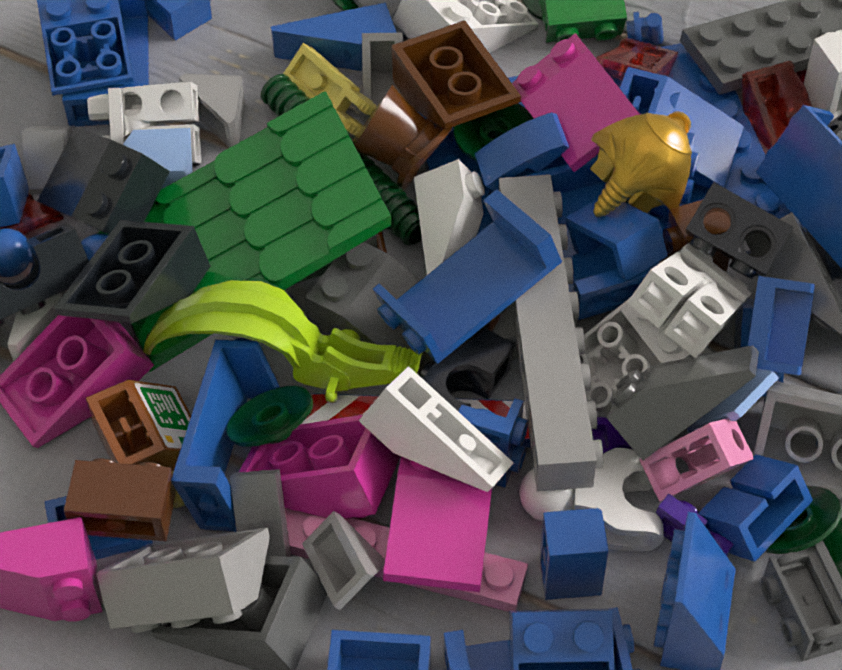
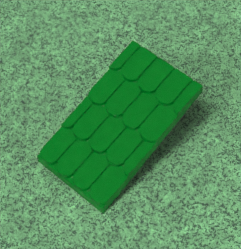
[97,91,391,372]

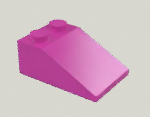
[512,33,640,172]
[0,315,154,448]
[239,415,400,518]
[383,456,492,593]
[0,517,103,622]

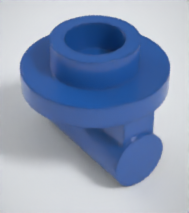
[626,11,664,51]

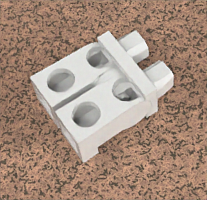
[87,81,202,164]
[627,243,752,358]

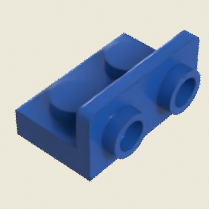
[458,398,529,488]

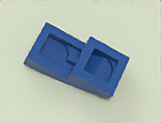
[475,112,569,191]

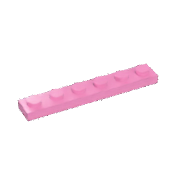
[285,508,528,612]

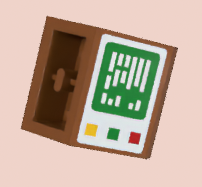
[86,380,191,471]

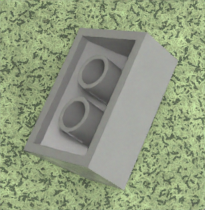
[753,381,842,499]
[96,528,270,633]

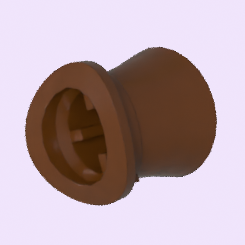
[352,84,452,190]

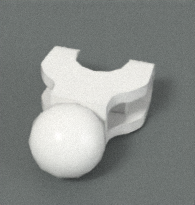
[519,448,664,551]

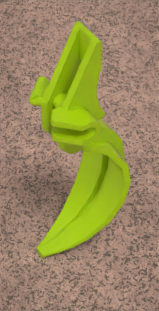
[143,280,422,403]

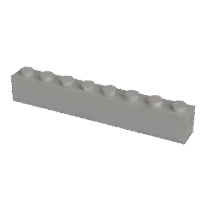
[499,175,603,491]

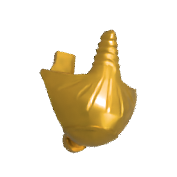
[590,111,692,217]

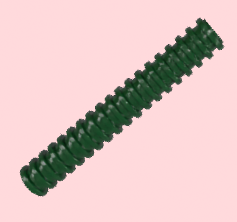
[260,74,422,246]

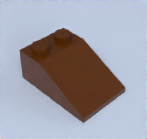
[391,20,521,129]

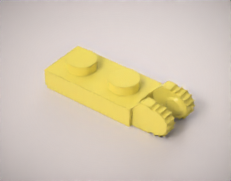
[283,43,377,136]

